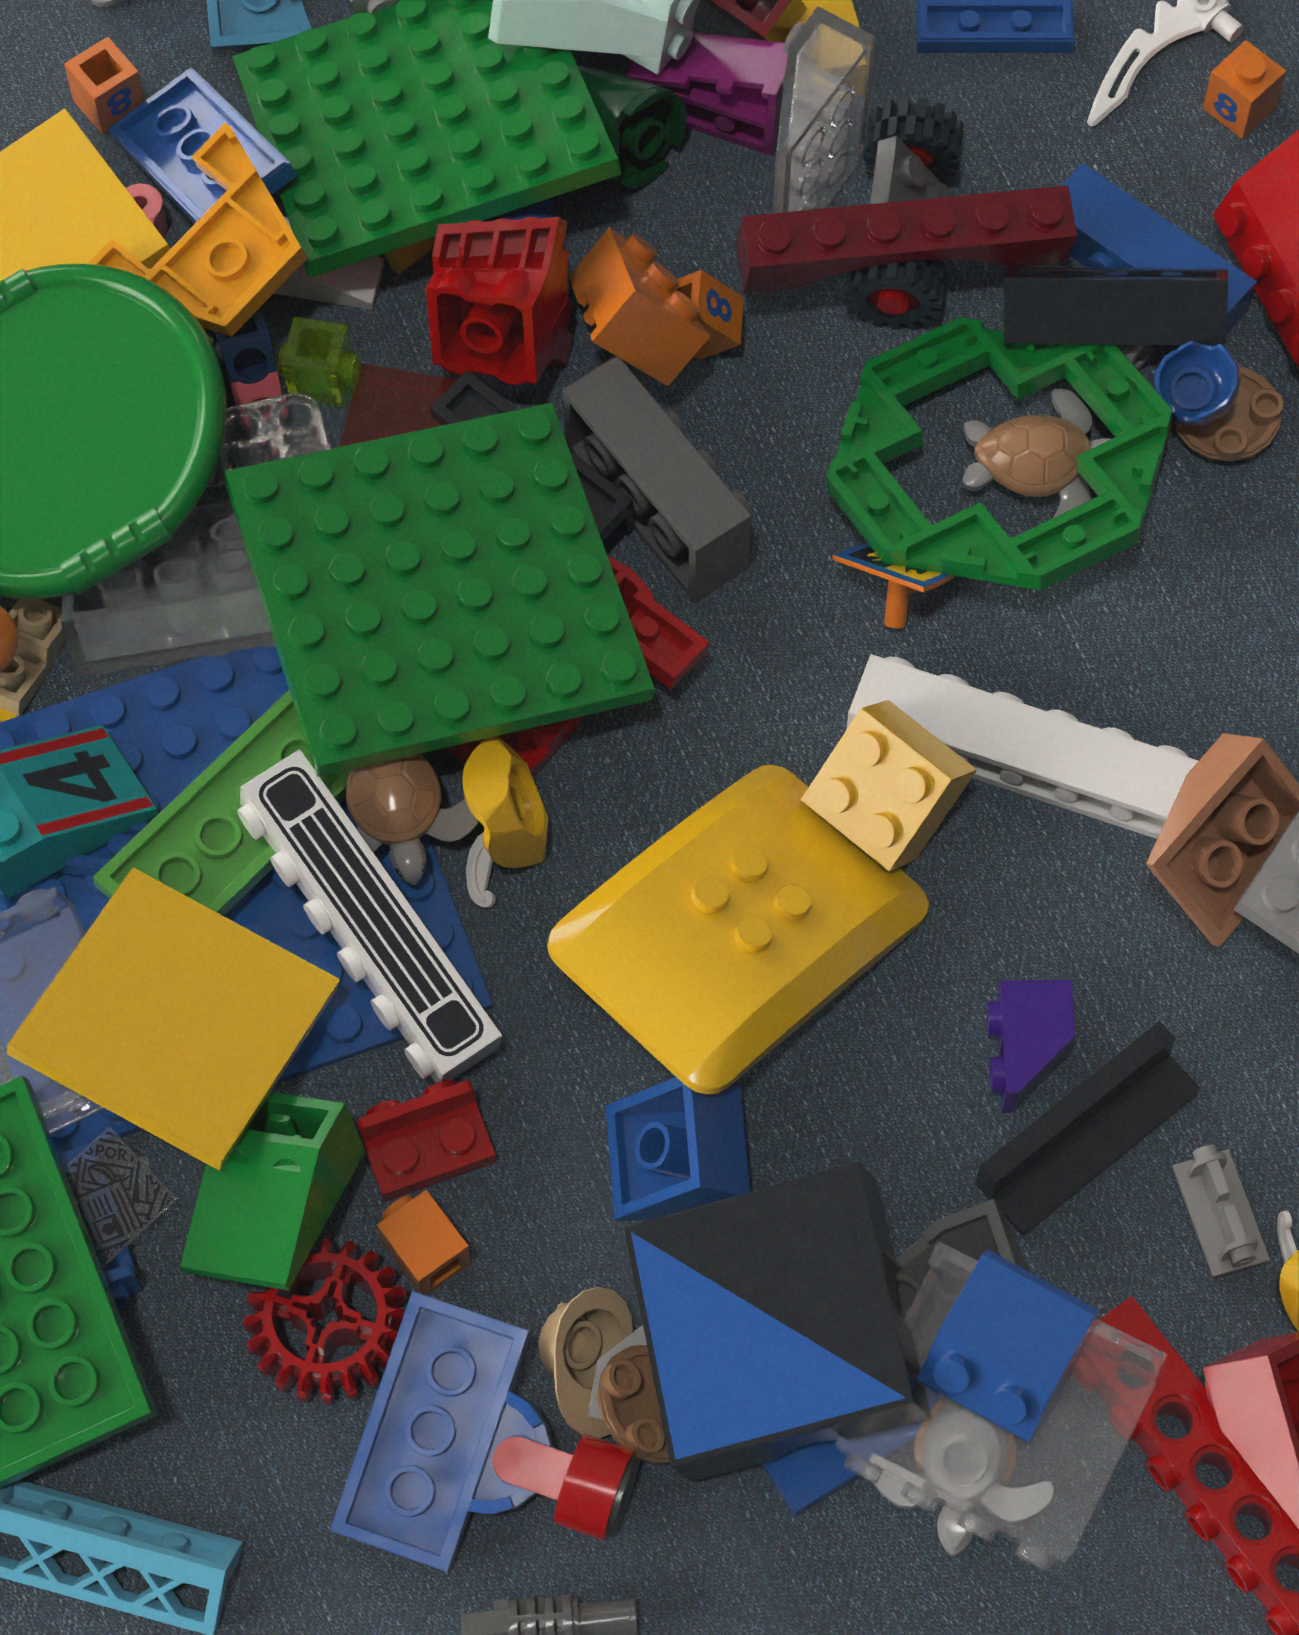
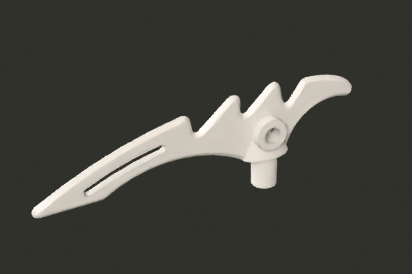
[1087,0,1244,126]

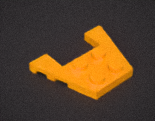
[88,122,307,337]

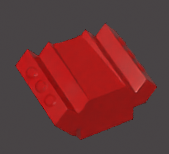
[426,217,574,385]

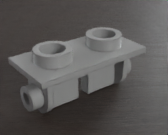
[1172,1144,1270,1278]

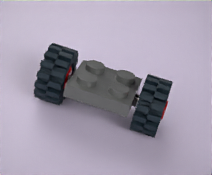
[844,97,964,330]

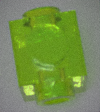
[278,317,361,406]

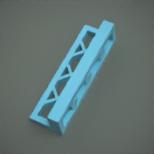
[0,1480,243,1635]

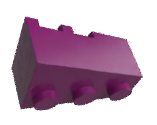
[626,32,799,156]

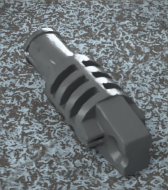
[461,1594,638,1635]

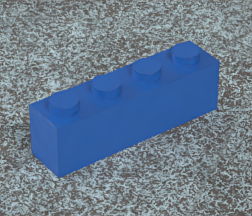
[1061,163,1257,335]

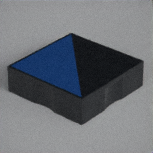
[624,1162,931,1481]

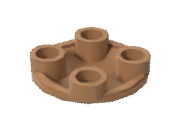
[1173,360,1283,462]
[597,1345,670,1464]

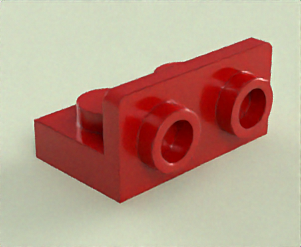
[357,1080,497,1202]

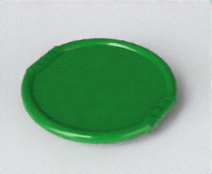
[0,263,226,599]

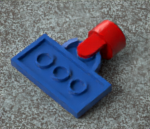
[330,1291,640,1572]

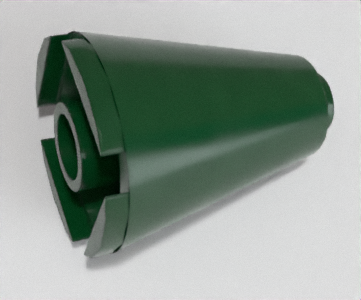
[576,62,687,189]

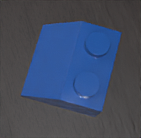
[606,1077,750,1221]
[917,1249,1100,1443]

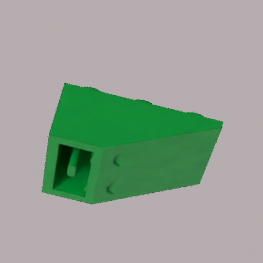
[180,1092,365,1291]

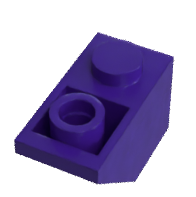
[986,980,1076,1113]

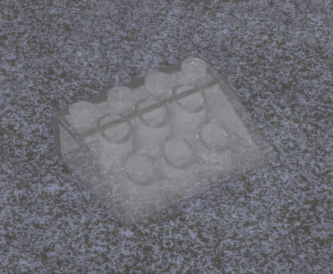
[773,6,875,213]
[61,498,276,676]

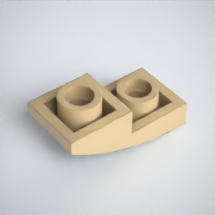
[0,599,74,716]

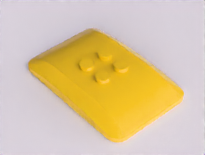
[547,765,929,1095]

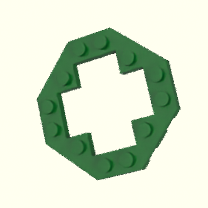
[826,317,1172,591]

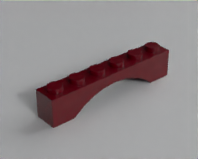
[736,185,1077,294]

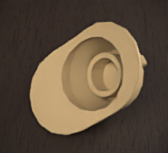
[538,1287,633,1438]

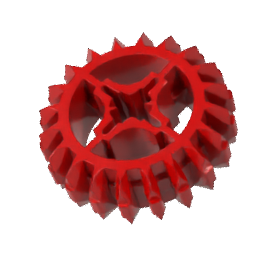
[243,1237,407,1405]

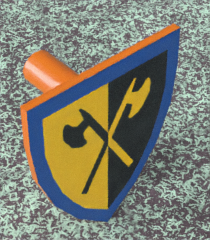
[832,543,955,629]

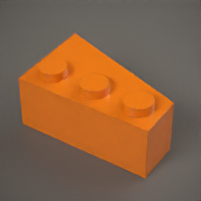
[569,227,710,386]

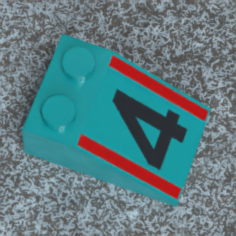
[0,724,159,900]

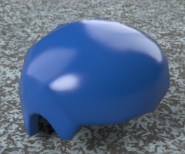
[1154,341,1239,426]

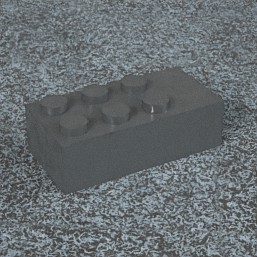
[563,356,753,604]

